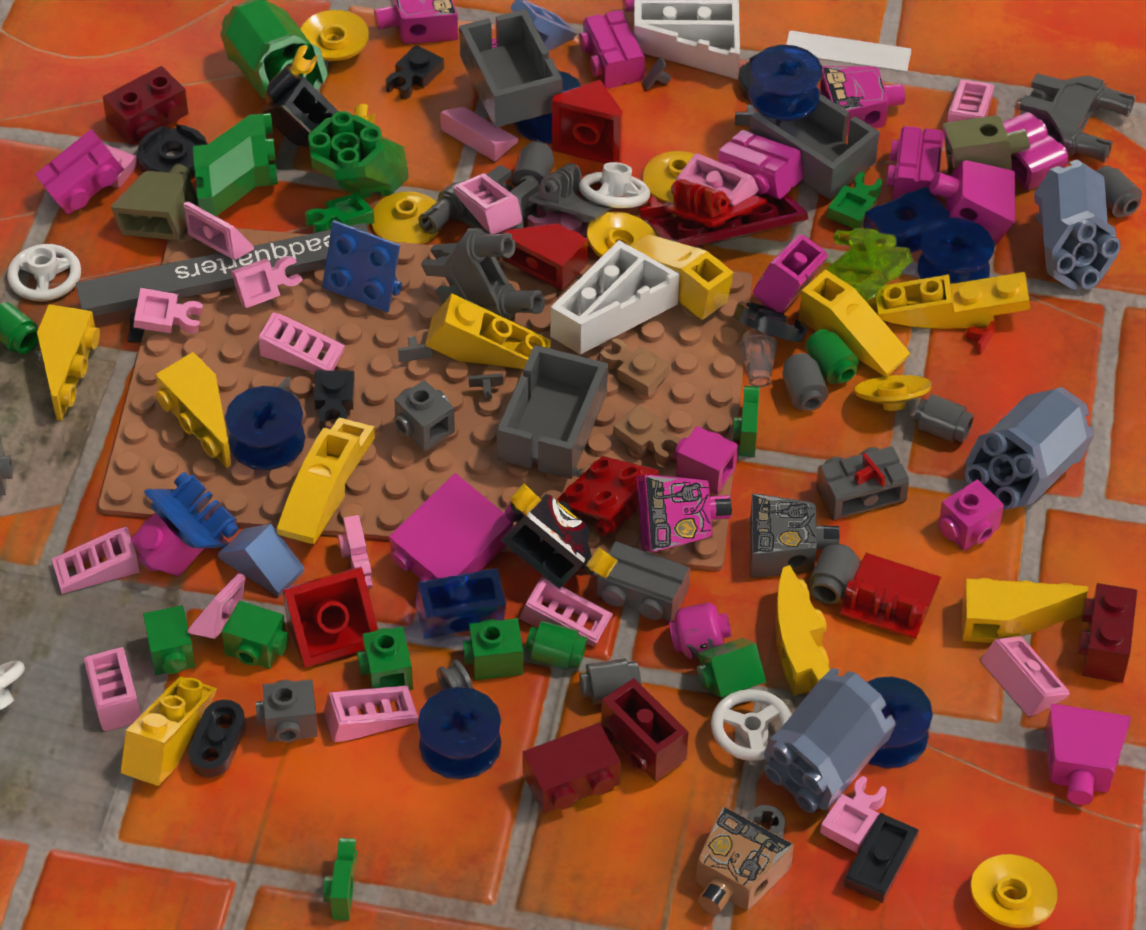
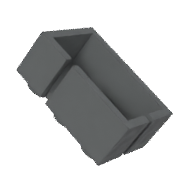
[459,9,563,128]
[749,79,880,199]
[497,345,608,479]

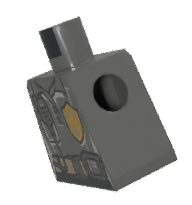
[750,493,840,578]

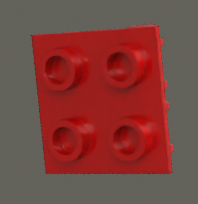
[664,179,767,227]
[556,456,659,536]
[840,553,941,639]

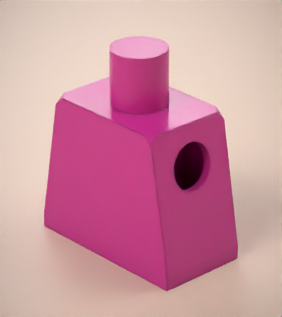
[930,160,1015,244]
[1045,703,1131,805]

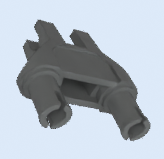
[1019,73,1136,163]
[418,165,539,234]
[421,228,545,319]

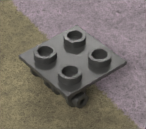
[528,163,613,222]

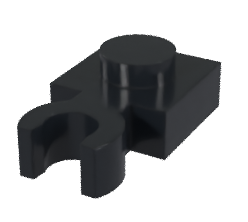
[386,45,444,100]
[314,371,355,430]

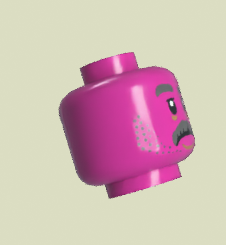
[670,603,732,659]

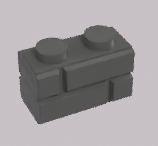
[816,446,909,520]
[597,541,690,621]

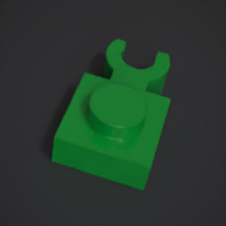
[827,172,882,231]
[305,192,374,233]
[733,386,760,457]
[323,838,358,921]

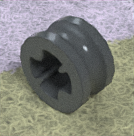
[436,660,473,702]
[747,805,785,838]

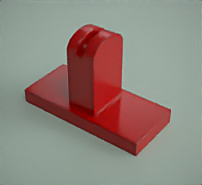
[640,196,672,220]
[966,321,995,354]
[854,453,886,487]

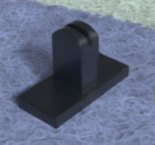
[128,312,145,343]

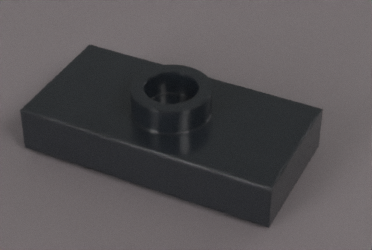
[844,813,919,903]

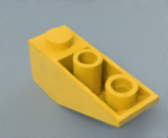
[631,234,734,320]
[799,269,910,378]
[425,294,552,369]
[37,304,100,421]
[155,352,231,468]
[962,578,1088,643]
[121,676,217,786]

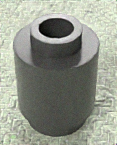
[512,142,554,193]
[1096,166,1142,217]
[782,353,829,411]
[914,394,974,443]
[809,544,860,605]
[579,658,641,705]

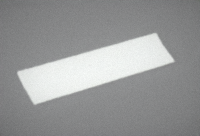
[784,30,912,72]

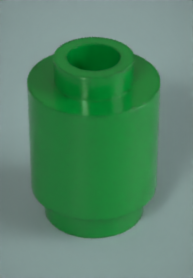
[0,302,39,354]
[805,329,859,384]
[525,621,588,670]

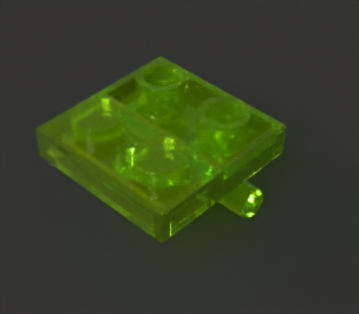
[812,228,914,301]

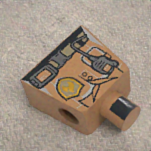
[696,806,794,914]

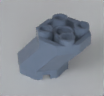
[1034,160,1121,290]
[965,387,1094,510]
[763,668,896,813]

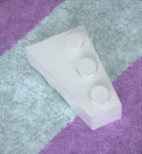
[634,0,740,79]
[551,240,680,354]

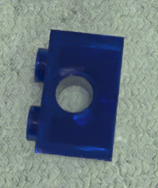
[862,186,950,265]
[415,568,506,639]

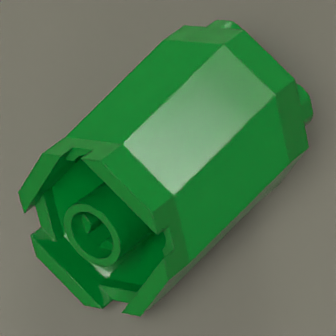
[220,0,328,99]
[308,111,409,198]
[193,113,278,216]

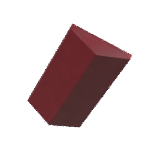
[647,194,808,248]

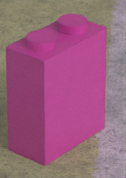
[389,473,514,602]

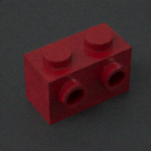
[102,65,189,145]
[1078,583,1138,683]
[601,678,689,782]
[522,723,621,813]

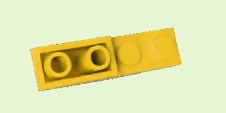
[875,272,1031,329]
[277,418,375,544]
[775,565,830,696]

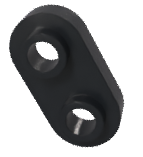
[188,700,246,778]

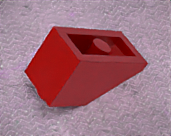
[502,223,588,291]

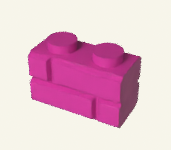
[579,10,645,89]
[887,126,944,206]
[35,129,125,215]
[718,130,804,199]
[752,234,828,313]

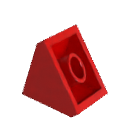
[552,80,623,164]
[283,566,378,668]

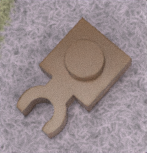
[600,338,671,396]
[613,404,681,467]

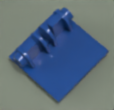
[322,221,402,312]
[144,472,239,549]

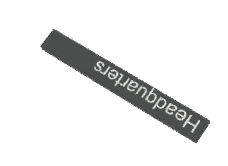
[75,223,369,316]

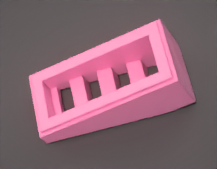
[947,79,995,122]
[453,173,522,234]
[259,312,345,373]
[52,527,140,594]
[519,576,612,647]
[84,647,141,731]
[324,686,418,742]

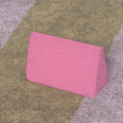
[440,107,518,162]
[675,153,759,206]
[184,202,254,260]
[187,574,245,639]
[981,636,1070,716]

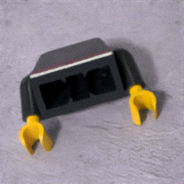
[262,45,375,147]
[501,483,618,589]

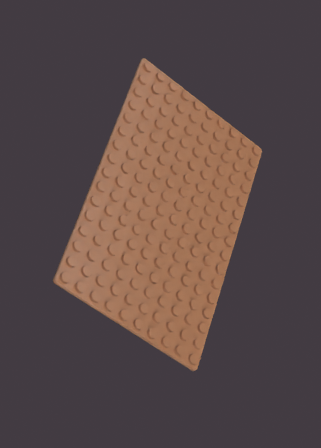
[99,228,752,571]

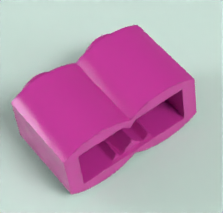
[1003,112,1068,190]

